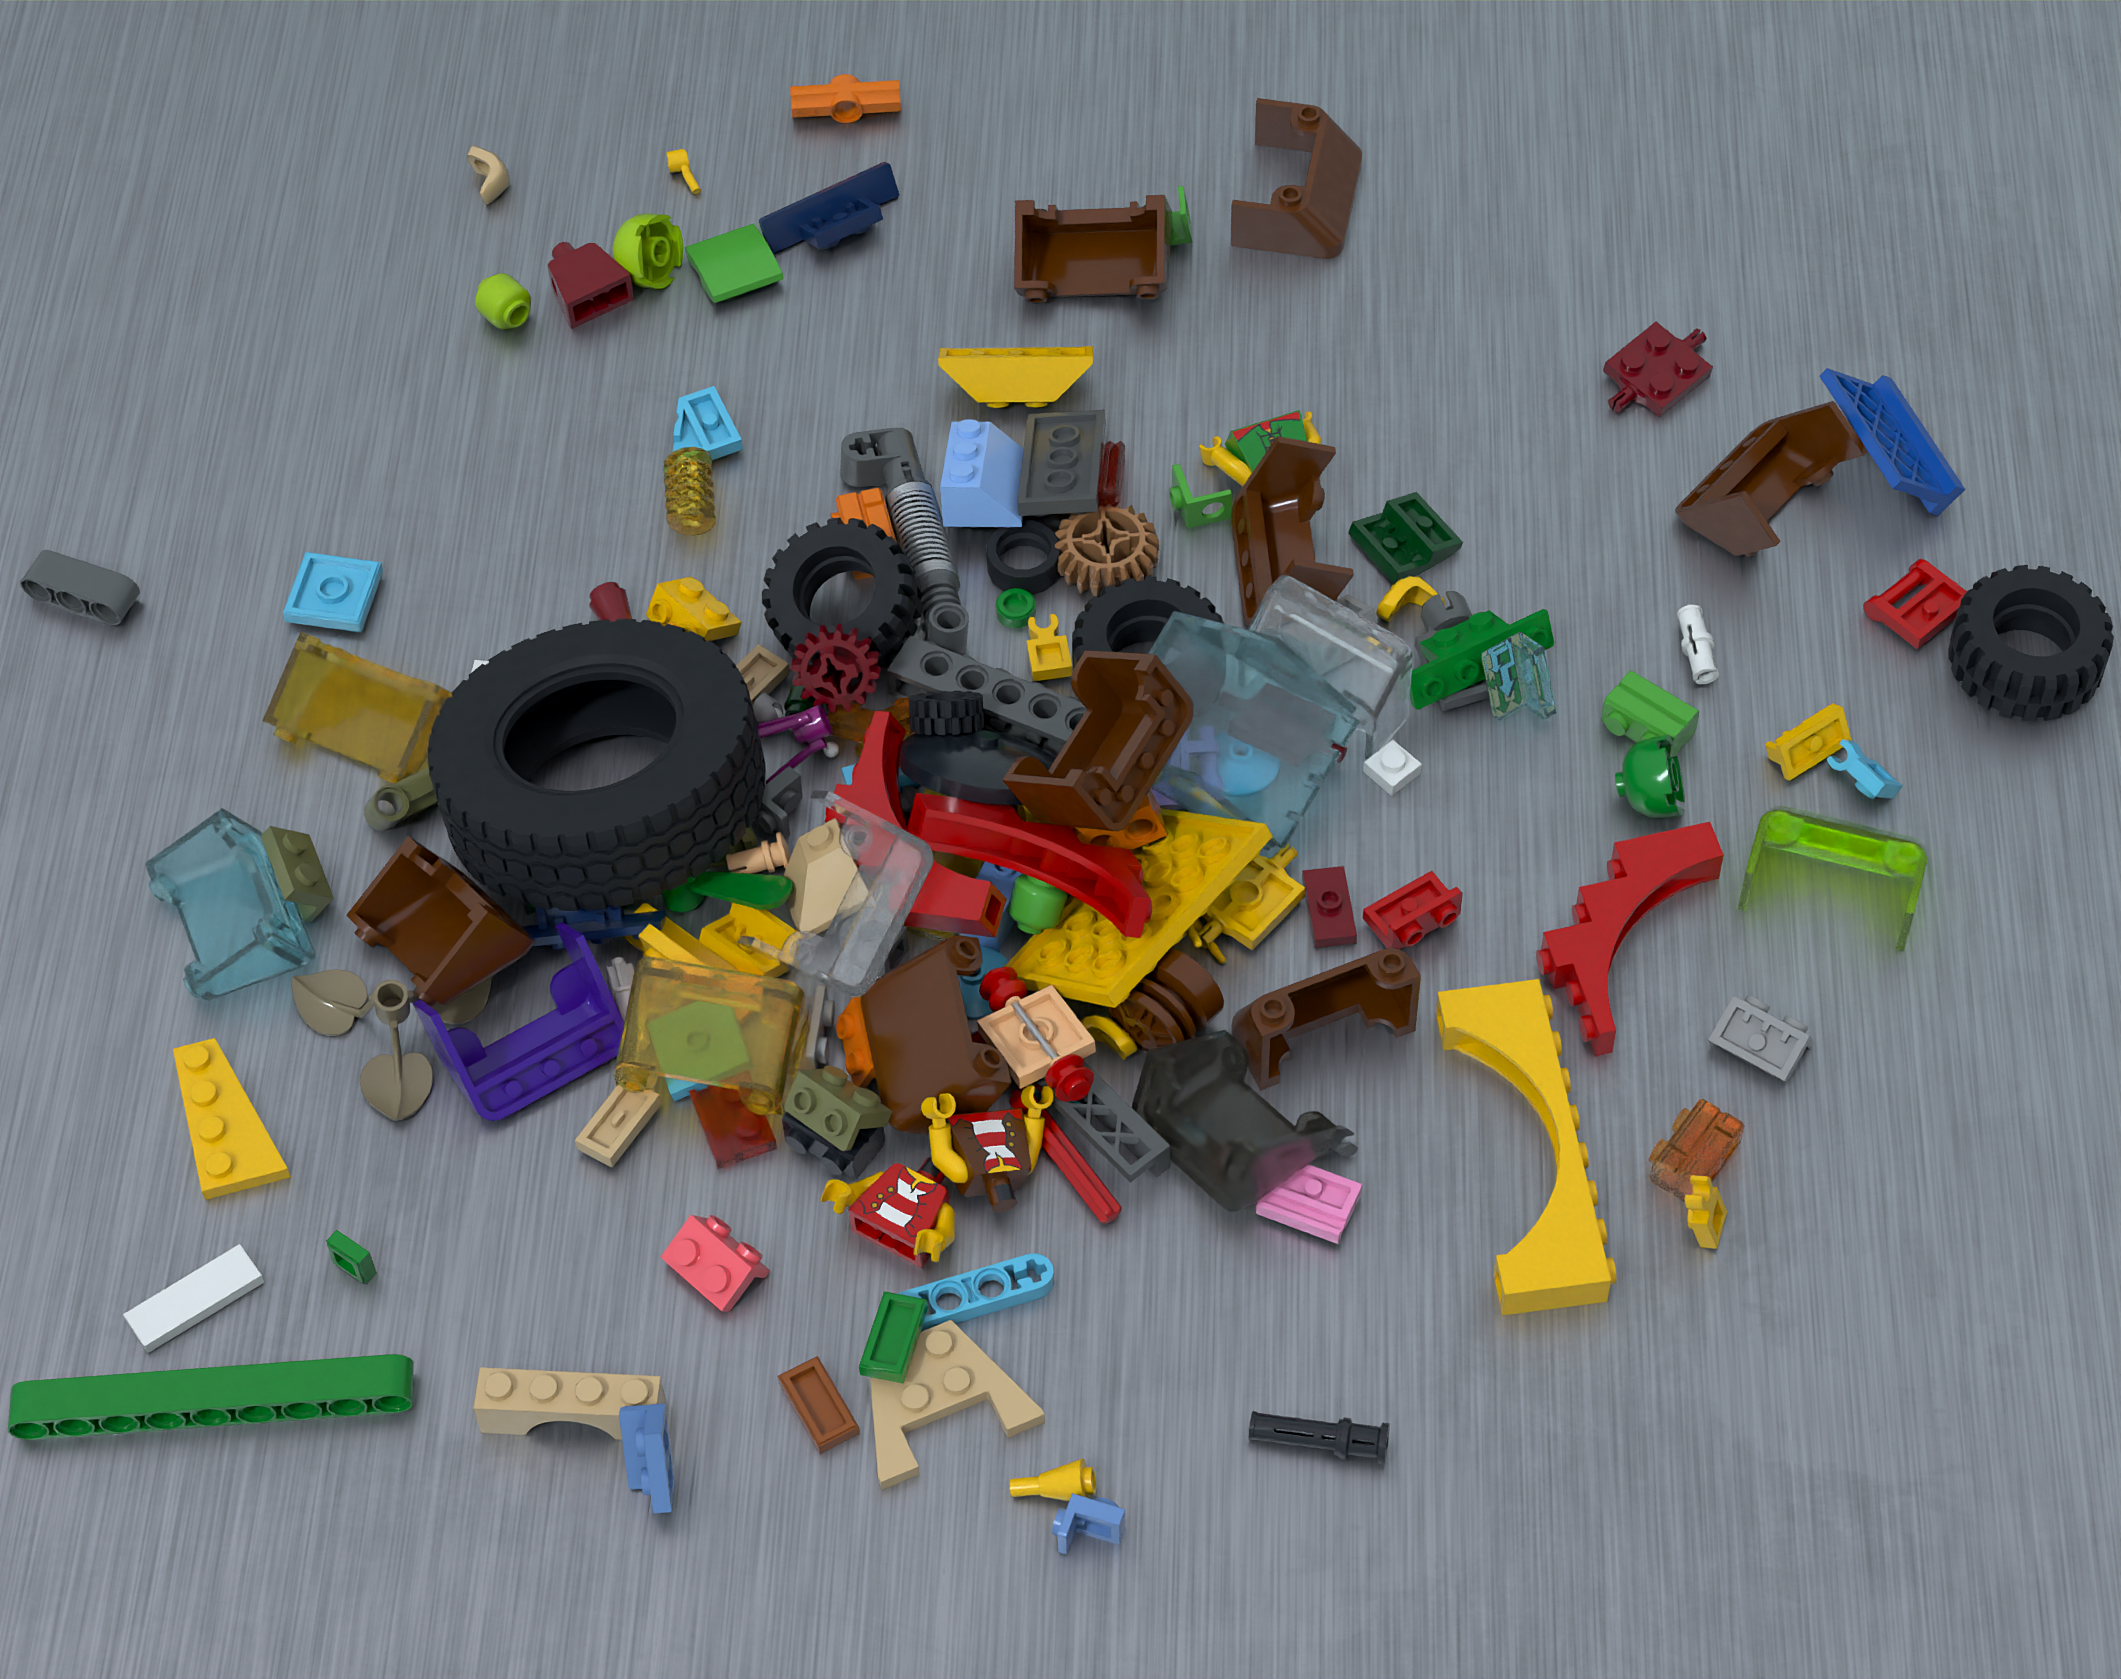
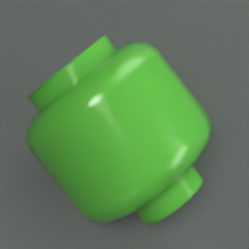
[1008,874,1067,934]

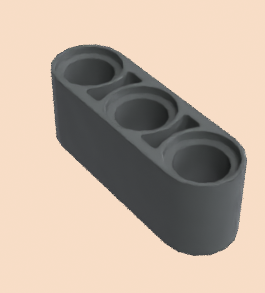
[20,550,140,626]

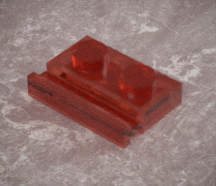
[689,1071,777,1169]

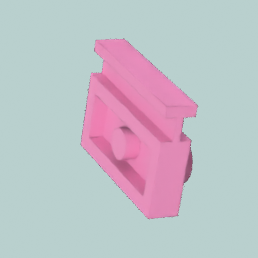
[1256,1154,1362,1244]

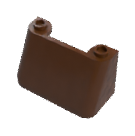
[1014,195,1172,303]
[346,836,536,1007]
[861,935,1011,1135]
[1231,948,1421,1091]

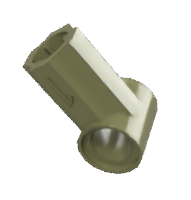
[364,767,438,831]

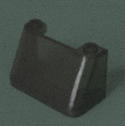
[1132,1030,1337,1212]

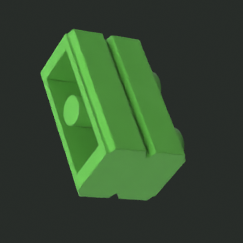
[1601,670,1700,757]

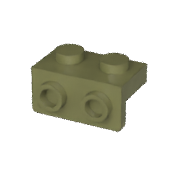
[261,826,334,922]
[784,1066,893,1151]

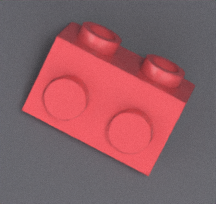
[660,1215,770,1312]

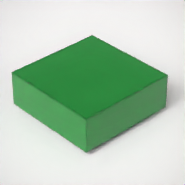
[326,1230,377,1284]

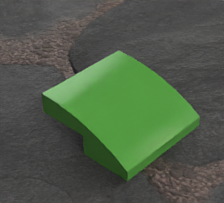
[685,223,784,303]

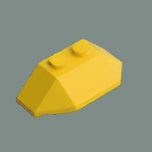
[938,346,1093,408]

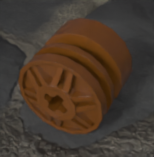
[1109,947,1224,1062]

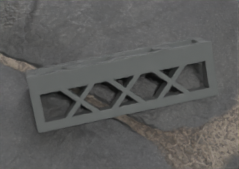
[1031,1061,1170,1182]

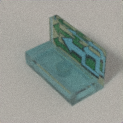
[1481,632,1557,721]

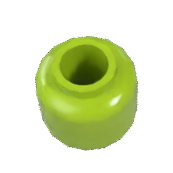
[475,273,531,329]

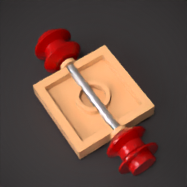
[977,967,1096,1102]

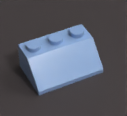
[940,419,1024,527]

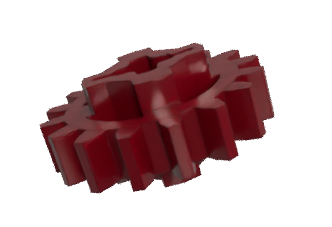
[790,624,881,713]

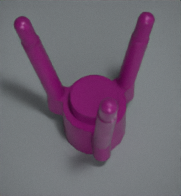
[758,705,832,784]

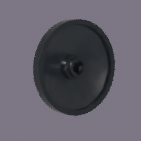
[899,730,1056,805]

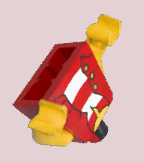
[820,1157,955,1269]

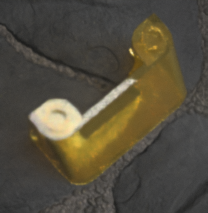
[262,631,452,784]
[614,957,810,1116]

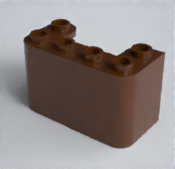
[1002,650,1194,832]

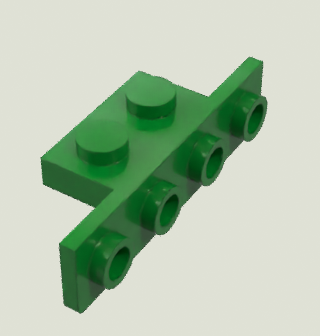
[1404,609,1554,710]

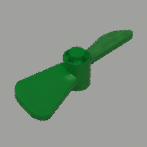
[661,871,794,913]

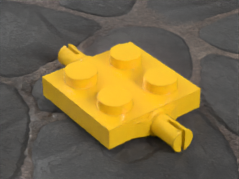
[1198,844,1305,951]

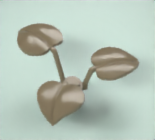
[291,969,493,1121]

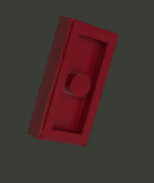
[1302,866,1357,948]

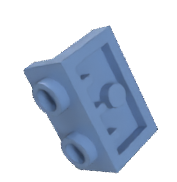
[619,1404,675,1514]

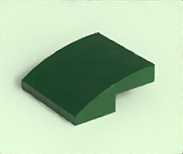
[1348,492,1463,584]

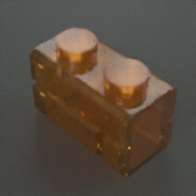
[1649,1099,1745,1202]

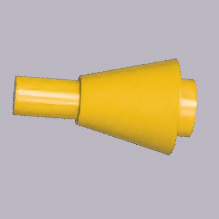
[1010,1458,1096,1501]

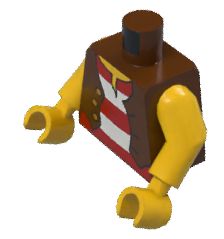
[921,1085,1054,1213]

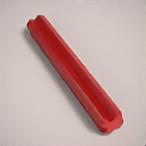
[1009,1086,1122,1224]

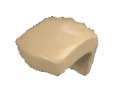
[467,145,510,205]

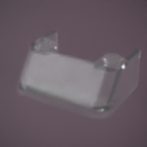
[1238,575,1413,759]
[738,790,933,996]

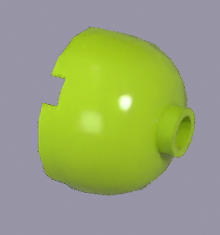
[612,213,684,289]

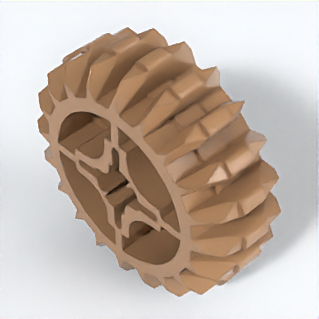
[1055,500,1159,596]

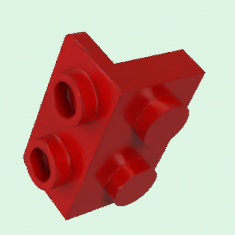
[1362,870,1463,949]

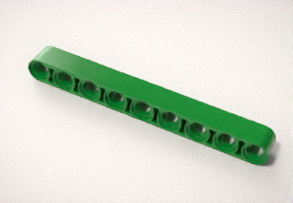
[8,1354,414,1440]

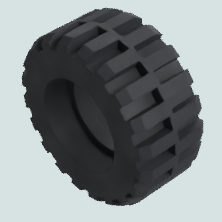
[762,517,923,678]
[1948,565,2114,722]
[1072,576,1226,719]

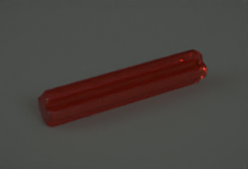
[1099,441,1125,508]

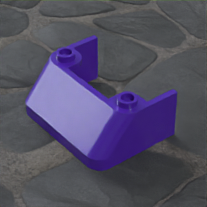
[412,922,629,1121]

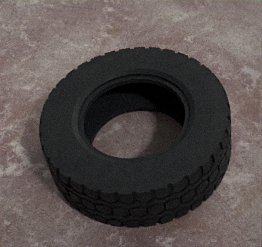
[428,619,766,911]

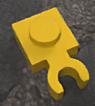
[1026,614,1072,682]
[1684,1175,1727,1249]

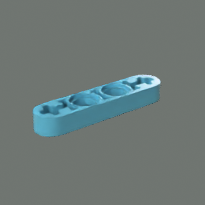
[897,1253,1054,1332]

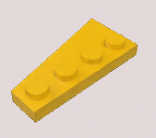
[173,1038,291,1200]

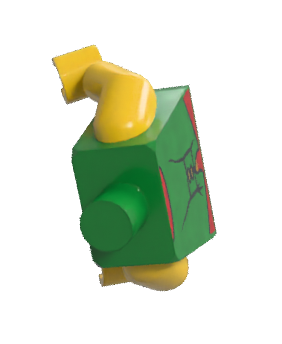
[1199,410,1322,487]

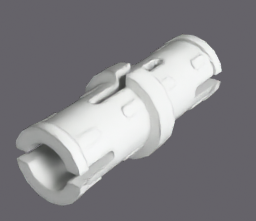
[1677,605,1719,684]

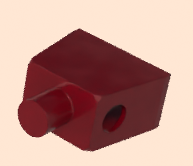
[547,242,634,329]

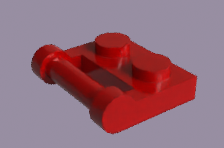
[1863,559,1967,649]

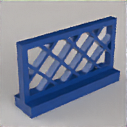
[1819,368,1966,516]

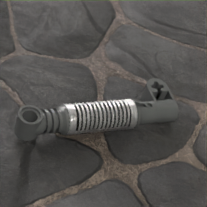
[840,428,969,655]

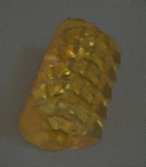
[663,447,716,536]

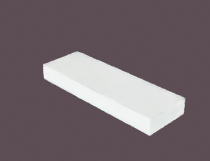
[123,1244,264,1354]

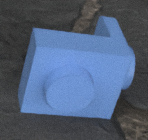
[1052,1493,1126,1555]

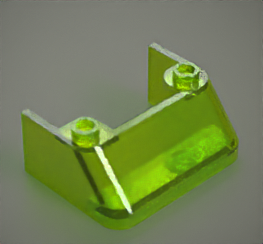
[1737,805,1927,951]

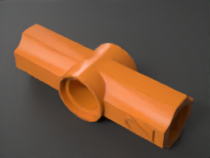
[790,74,901,124]

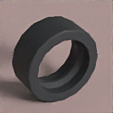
[986,520,1061,595]

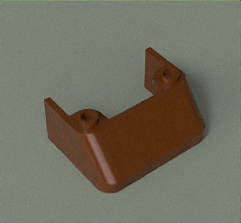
[1231,98,1362,259]
[1675,401,1868,557]
[1231,436,1354,629]

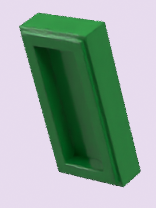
[859,1291,928,1384]

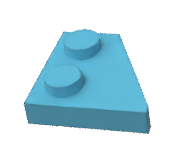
[670,386,743,473]

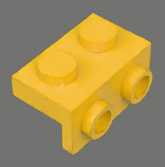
[646,577,742,642]
[699,903,802,986]

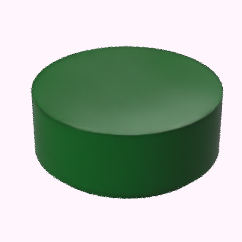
[996,588,1036,628]

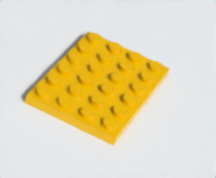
[1004,808,1273,1008]

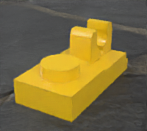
[1765,703,1852,781]

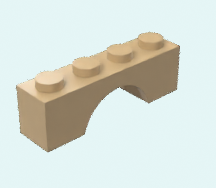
[473,1367,666,1440]

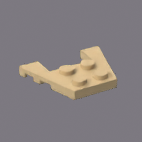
[870,1320,1045,1490]

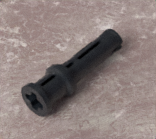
[1249,1411,1390,1464]

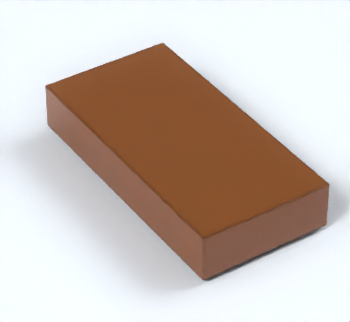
[778,1356,860,1454]

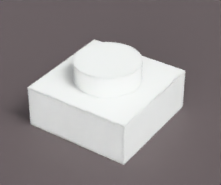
[1363,740,1422,796]

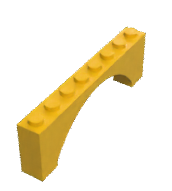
[1435,979,1617,1316]

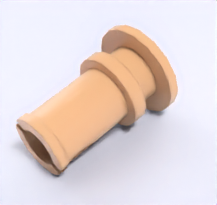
[726,832,791,874]

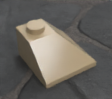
[783,818,876,942]

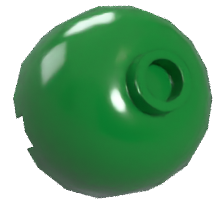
[1615,734,1685,819]

